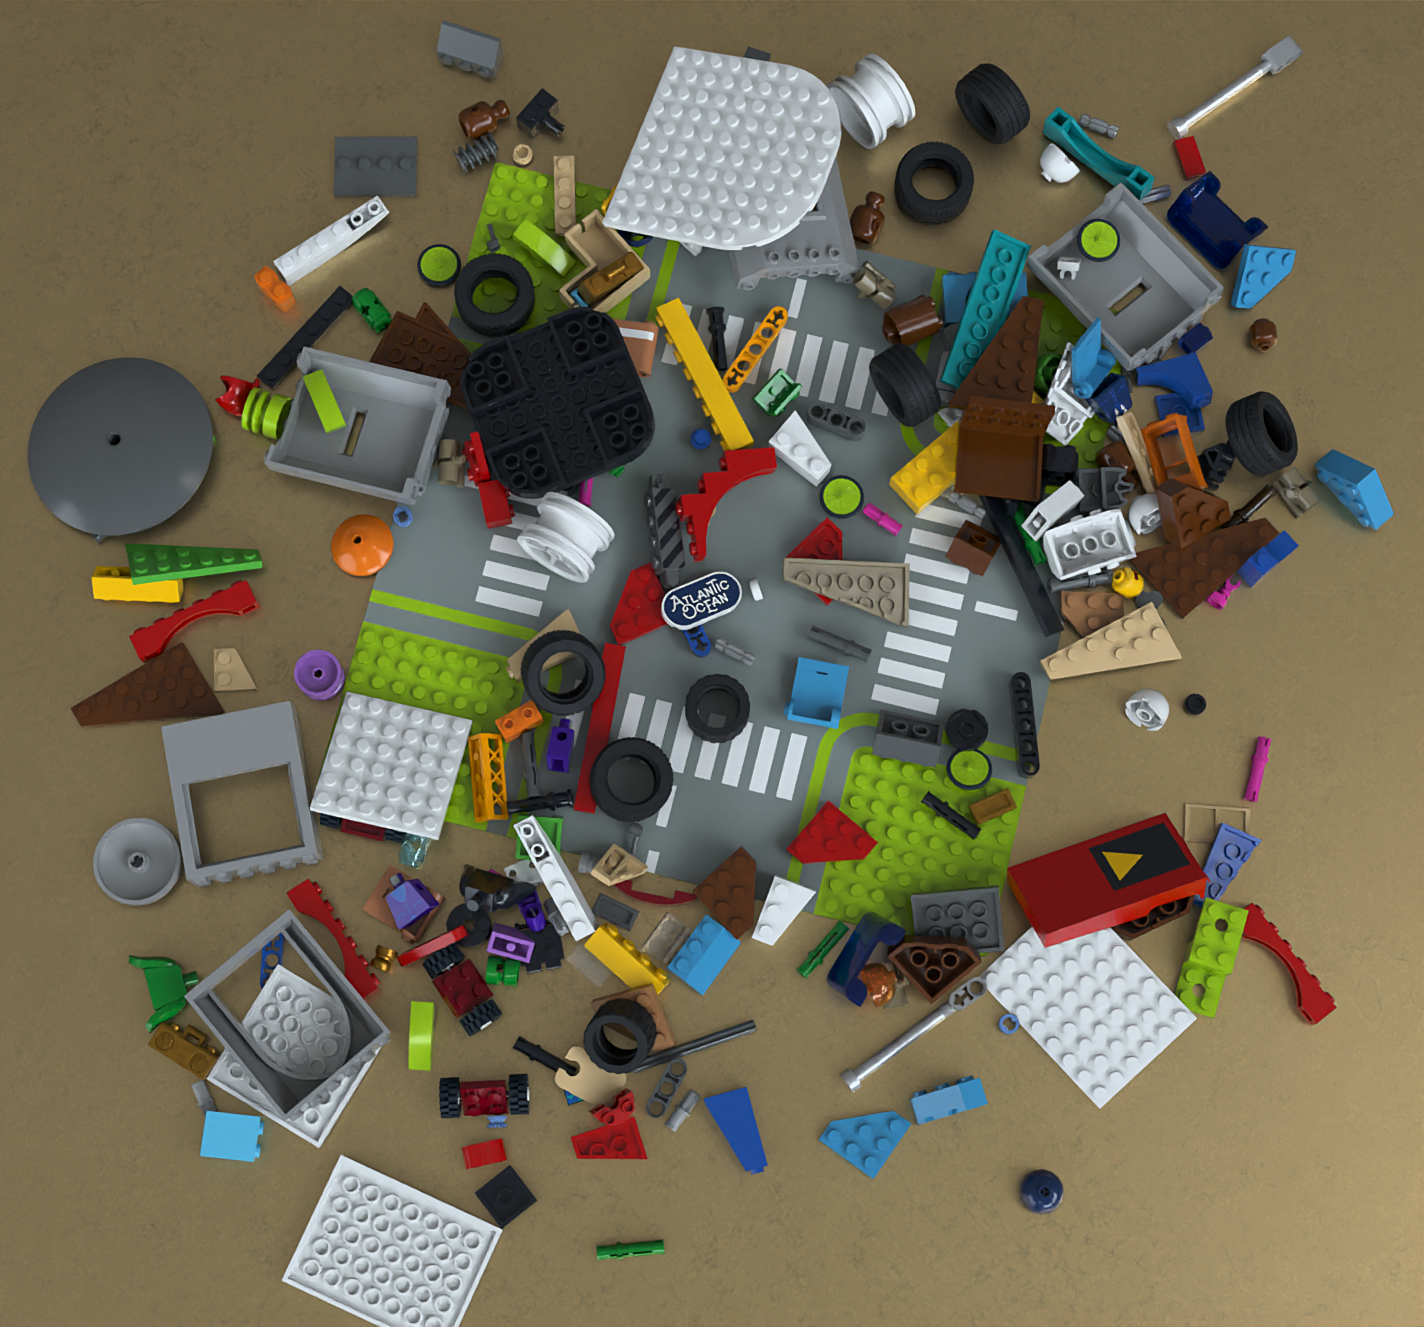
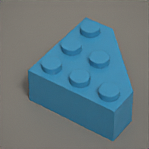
[1314,449,1394,530]
[909,1075,988,1125]

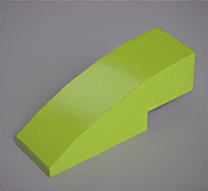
[513,219,576,278]
[302,369,346,434]
[409,1001,435,1071]

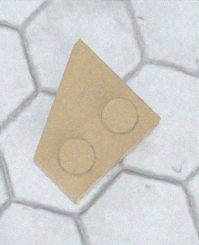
[214,648,257,693]
[591,844,649,886]

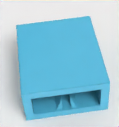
[200,1111,264,1162]

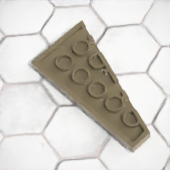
[782,558,910,628]

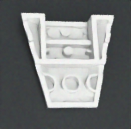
[1043,342,1109,446]

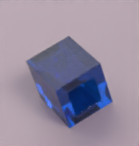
[1177,322,1214,354]

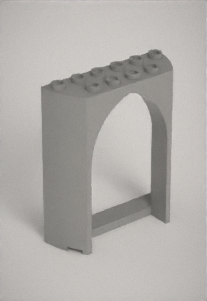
[184,909,391,1121]

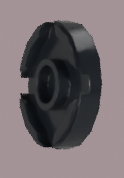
[945,709,988,751]

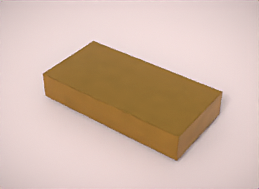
[968,788,1017,826]

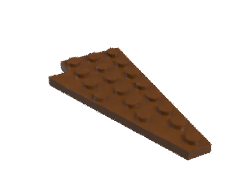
[369,302,471,412]

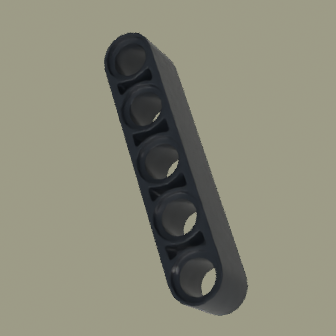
[1009,672,1040,779]

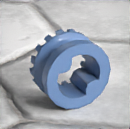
[393,506,413,527]
[998,1014,1019,1034]
[487,1116,507,1128]

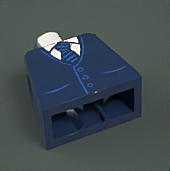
[1084,372,1133,426]

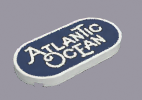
[661,572,742,630]

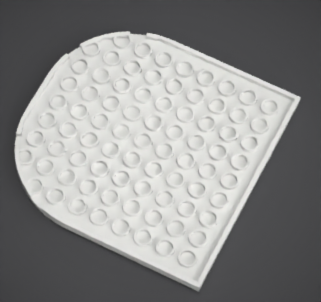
[602,46,841,250]

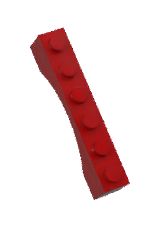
[129,580,260,663]
[286,878,380,1001]
[1241,902,1337,1025]

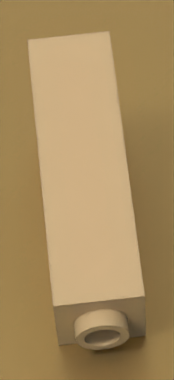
[506,609,580,683]

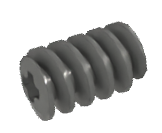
[453,132,499,173]

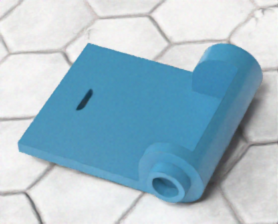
[1072,317,1116,399]
[783,657,849,729]

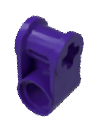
[518,891,546,932]

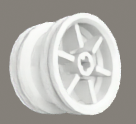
[826,54,915,149]
[517,492,615,583]

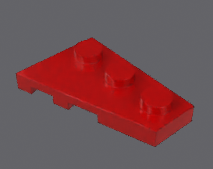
[571,1116,648,1159]

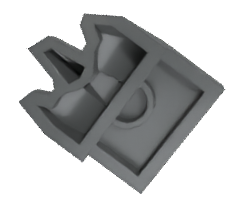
[1077,467,1134,512]

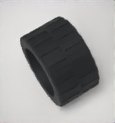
[685,674,750,744]
[583,998,657,1074]

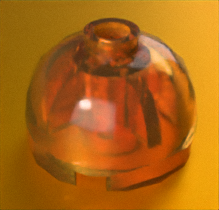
[858,963,898,1009]

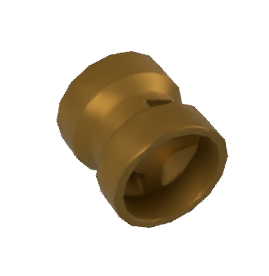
[369,945,398,973]

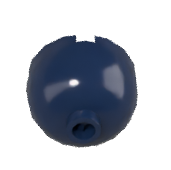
[1019,1169,1064,1215]

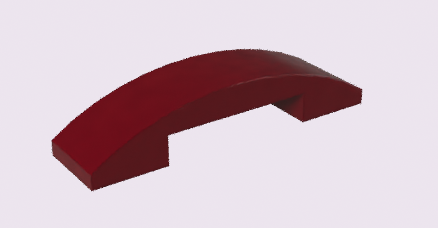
[613,880,697,907]

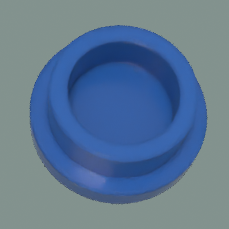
[690,429,711,450]

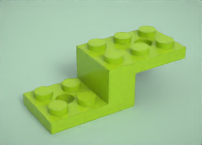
[1174,897,1248,1019]

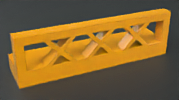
[468,733,509,823]

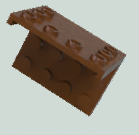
[954,396,1055,502]

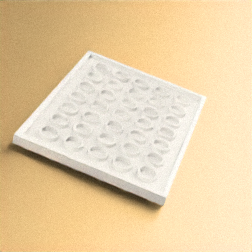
[979,927,1197,1109]
[281,1155,503,1327]

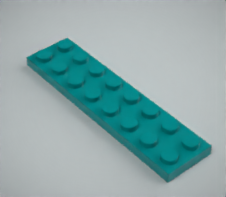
[939,229,1031,390]

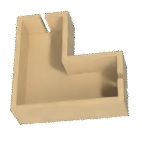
[559,209,650,313]

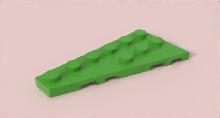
[125,543,262,585]

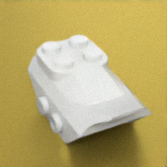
[1043,509,1137,580]

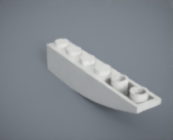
[273,196,389,286]
[513,815,599,941]

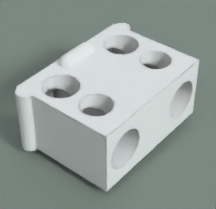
[504,860,544,887]

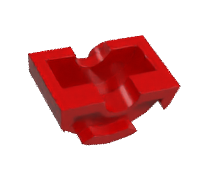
[588,1088,635,1126]

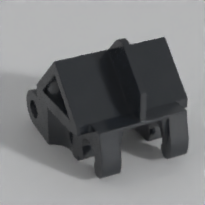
[1197,440,1236,490]

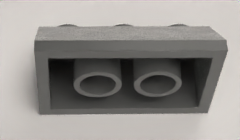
[436,20,504,78]
[872,710,944,768]

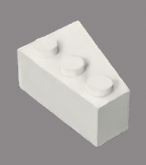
[768,410,831,487]
[752,874,816,946]

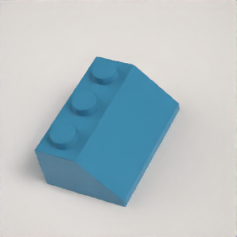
[667,915,741,996]

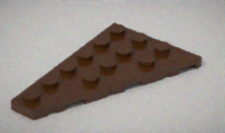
[948,296,1044,409]
[1128,518,1279,618]
[70,642,225,728]

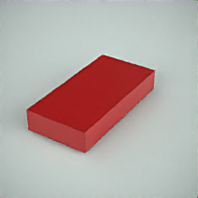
[1173,136,1206,180]

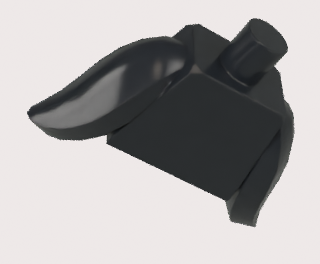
[459,864,536,912]

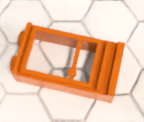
[1141,413,1208,489]

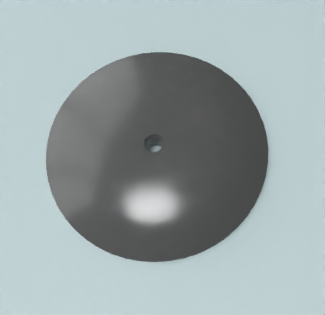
[27,357,213,536]

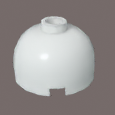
[1040,143,1080,183]
[1128,493,1162,535]
[1125,688,1169,731]

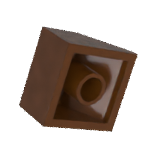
[945,520,1001,577]

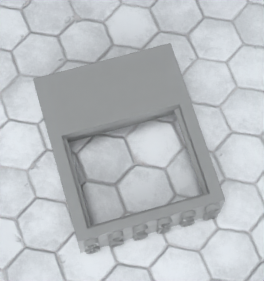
[161,701,324,887]

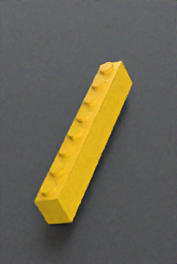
[655,297,754,452]

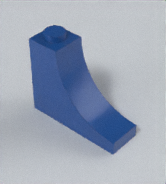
[1134,352,1213,409]
[1237,530,1299,587]

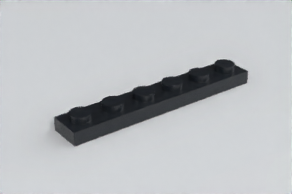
[257,286,353,391]

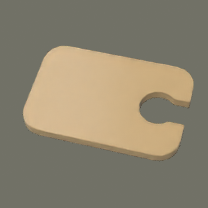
[554,1046,626,1107]

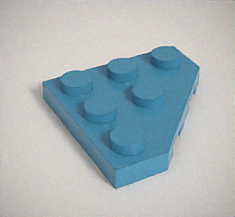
[1230,244,1296,309]
[819,1111,911,1179]

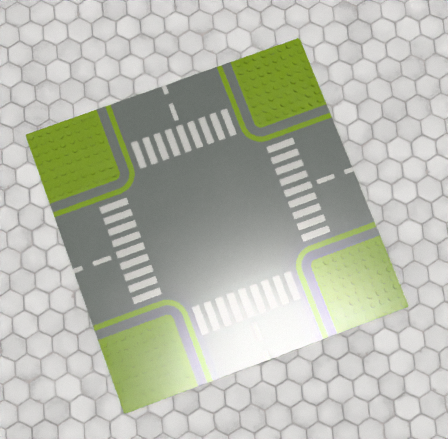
[316,163,1122,957]

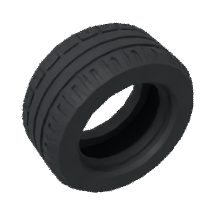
[955,63,1030,144]
[894,141,974,225]
[454,253,535,337]
[869,343,941,427]
[1225,391,1298,476]
[521,630,606,716]
[589,737,674,822]

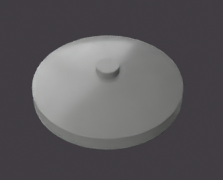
[93,818,182,906]

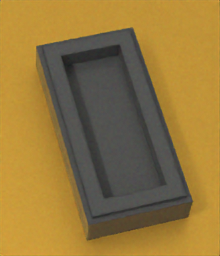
[592,893,640,931]

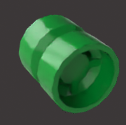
[486,956,520,987]

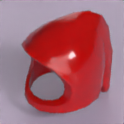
[215,375,260,416]

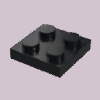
[475,1165,538,1229]

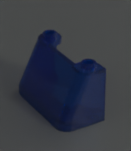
[1167,171,1268,269]
[827,912,906,1007]

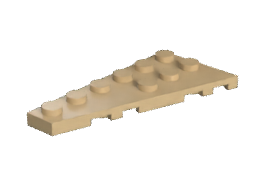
[1039,602,1182,680]

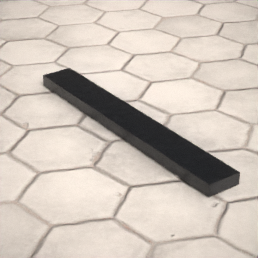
[978,495,1064,637]

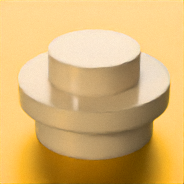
[512,144,533,165]

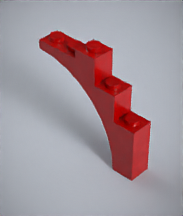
[675,447,777,562]

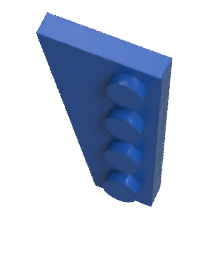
[1192,823,1262,908]

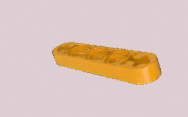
[723,306,788,393]

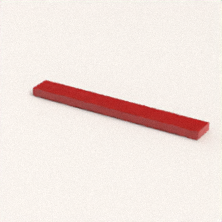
[573,643,626,814]

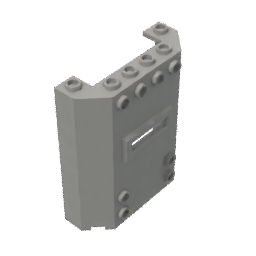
[728,157,860,290]
[1026,183,1224,371]
[264,347,451,505]

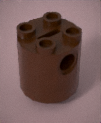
[882,295,943,347]

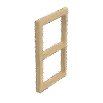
[1184,803,1251,844]

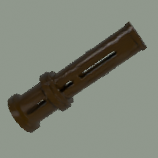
[1220,484,1277,529]

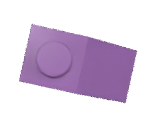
[487,922,535,963]

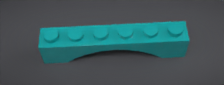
[1042,107,1155,202]

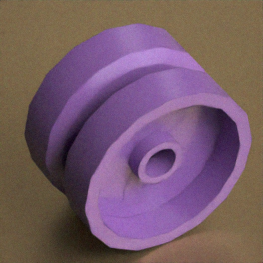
[294,649,345,702]

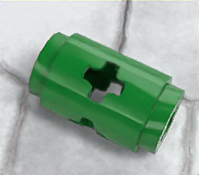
[352,288,392,333]

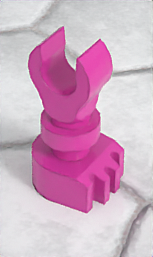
[1206,575,1241,610]

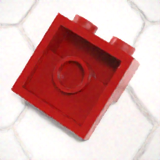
[462,431,492,487]

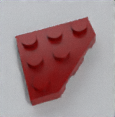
[782,517,842,606]
[610,562,668,645]
[786,800,878,864]

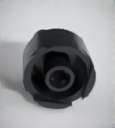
[1041,443,1079,487]
[446,903,492,949]

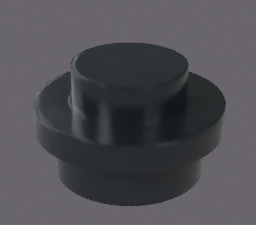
[1184,694,1206,715]

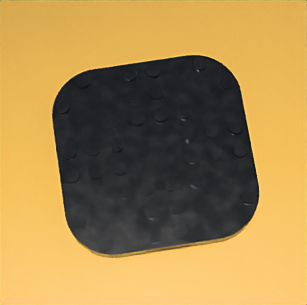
[461,307,655,499]

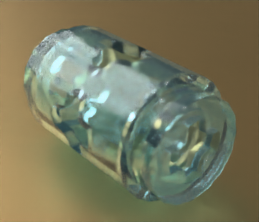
[398,833,432,869]

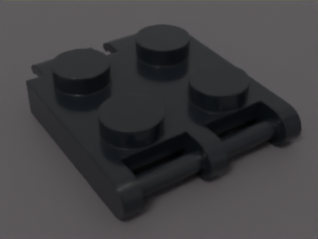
[514,920,565,974]

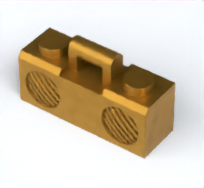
[577,251,644,306]
[148,1021,220,1081]

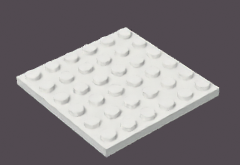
[310,692,472,840]
[206,964,391,1148]

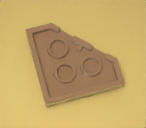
[1059,591,1124,638]
[591,983,676,1051]

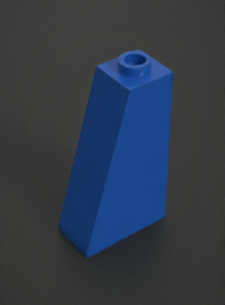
[704,1087,768,1175]

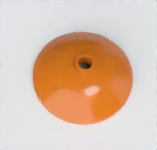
[331,514,394,576]

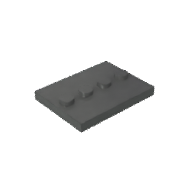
[334,136,418,197]
[910,885,1005,953]

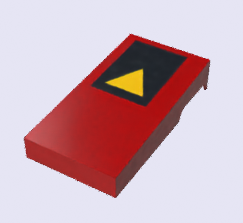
[1007,813,1210,948]

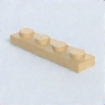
[554,156,576,236]
[1116,412,1158,494]

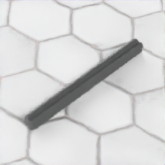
[633,1020,757,1073]

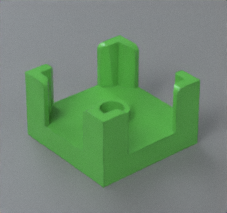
[515,813,564,860]

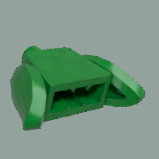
[128,955,200,1033]

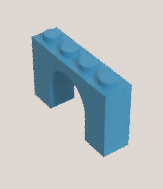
[941,272,1028,328]

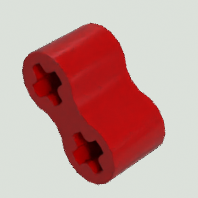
[461,1138,507,1170]

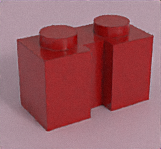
[478,479,515,529]

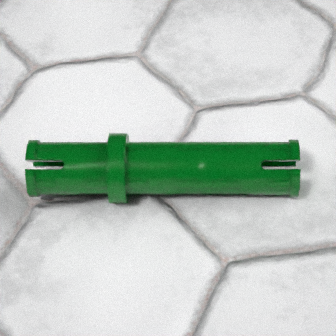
[1013,504,1048,566]
[796,920,849,979]
[596,1239,665,1261]

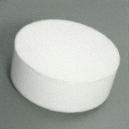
[749,579,763,601]

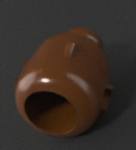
[458,100,510,140]
[850,191,885,244]
[1095,441,1139,494]

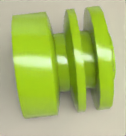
[242,387,291,440]

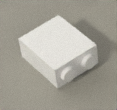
[1022,480,1084,541]

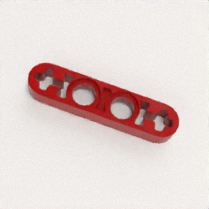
[396,924,468,967]

